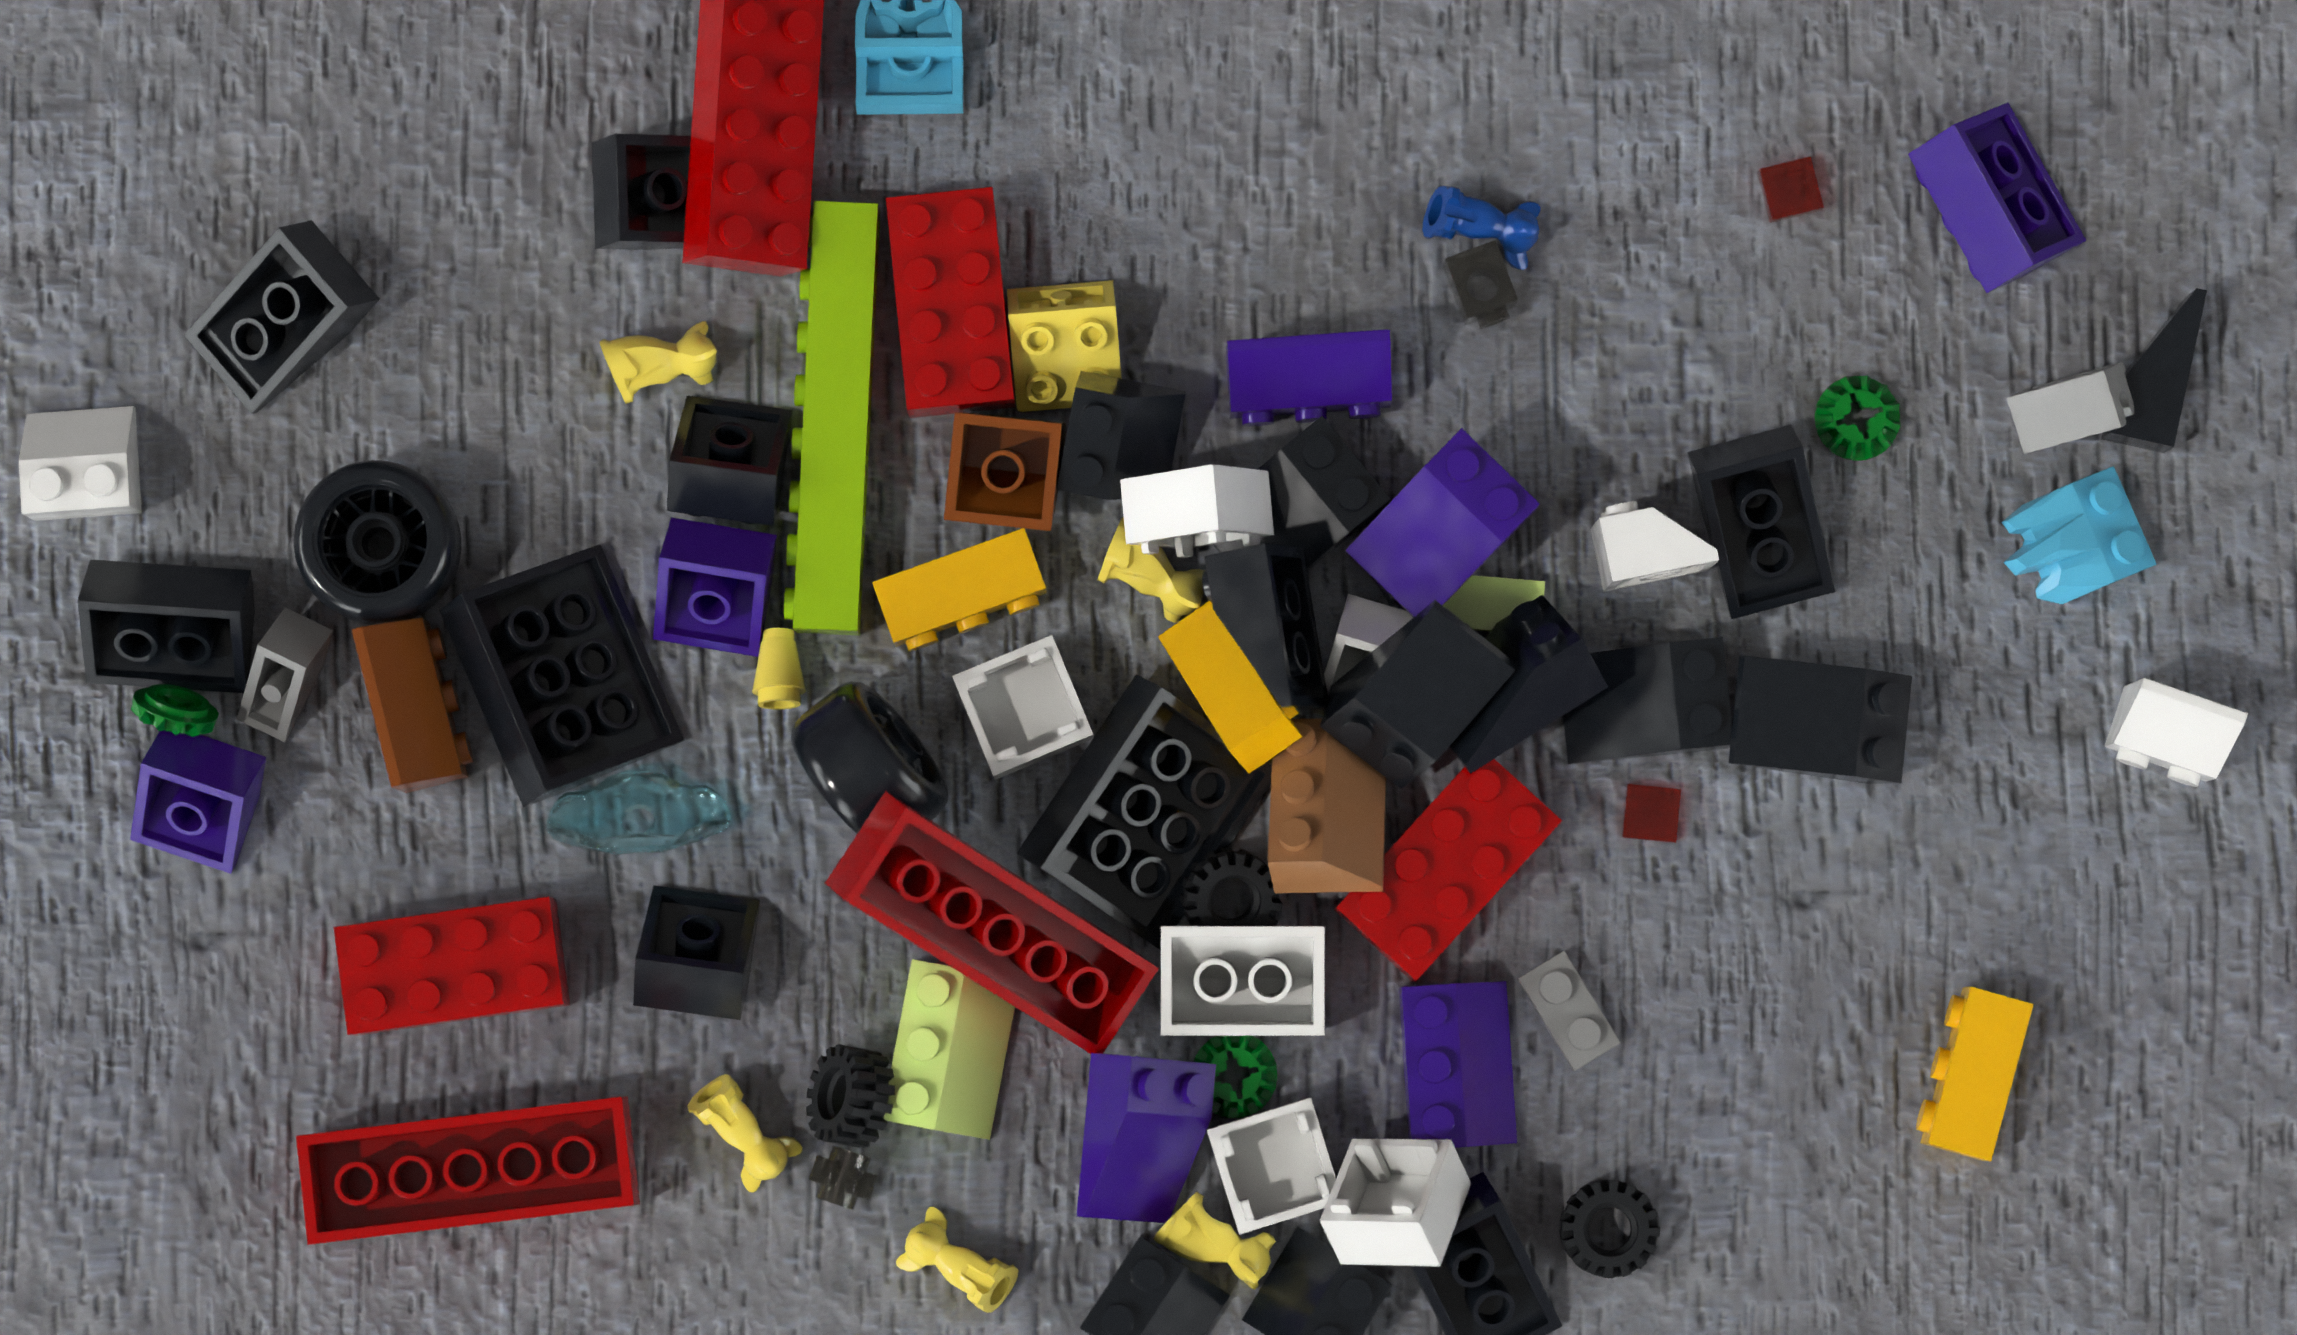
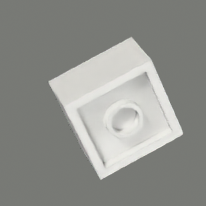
[1120,464,1274,558]
[952,635,1094,780]
[1206,1098,1336,1235]
[1320,1139,1471,1266]

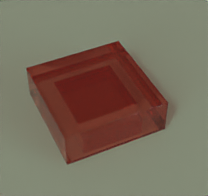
[1757,156,1824,223]
[1621,784,1681,844]

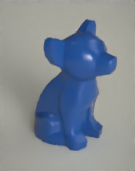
[1422,186,1541,270]

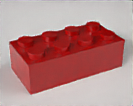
[886,187,1016,418]
[1334,759,1562,982]
[333,897,570,1036]

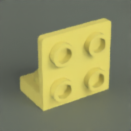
[1007,280,1122,412]

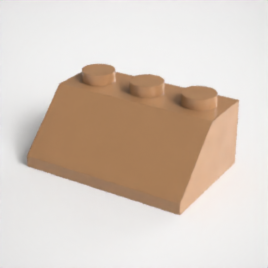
[1268,718,1387,893]

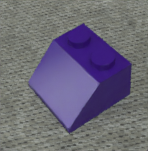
[653,517,777,657]
[130,730,266,874]

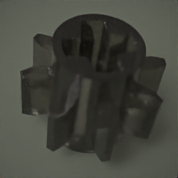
[808,1145,878,1210]

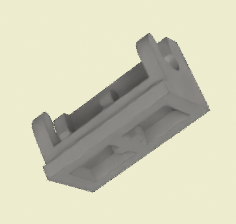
[2007,361,2134,454]

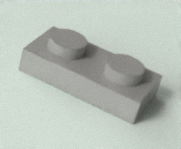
[1517,951,1621,1071]

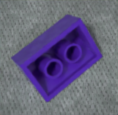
[1908,102,2087,293]
[1226,329,1392,427]
[1398,981,1517,1148]

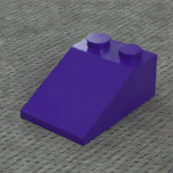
[1345,428,1540,618]
[1076,1053,1216,1223]

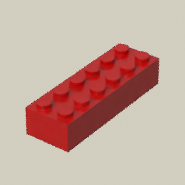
[682,0,824,277]
[825,791,1159,1054]
[296,1096,640,1245]

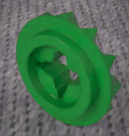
[1815,375,1901,461]
[131,684,219,737]
[1193,1036,1277,1118]

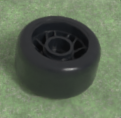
[294,460,461,625]
[791,681,948,834]

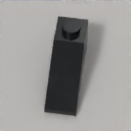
[2101,288,2207,453]

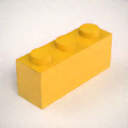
[872,528,1047,652]
[1158,601,1302,774]
[1916,986,2034,1162]

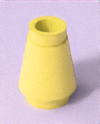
[752,628,806,710]

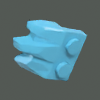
[855,0,964,115]
[2001,466,2157,605]

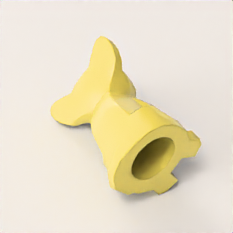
[599,321,717,404]
[1097,517,1204,623]
[687,1074,802,1193]
[1153,1192,1276,1290]
[896,1207,1019,1313]

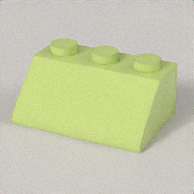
[884,959,1015,1140]

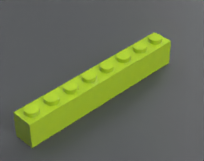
[784,201,881,636]

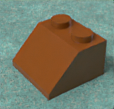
[944,412,1066,531]

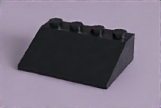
[439,544,684,808]
[1017,674,1272,950]

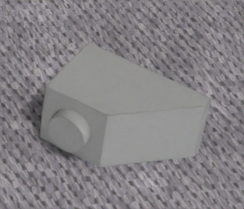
[237,607,334,742]

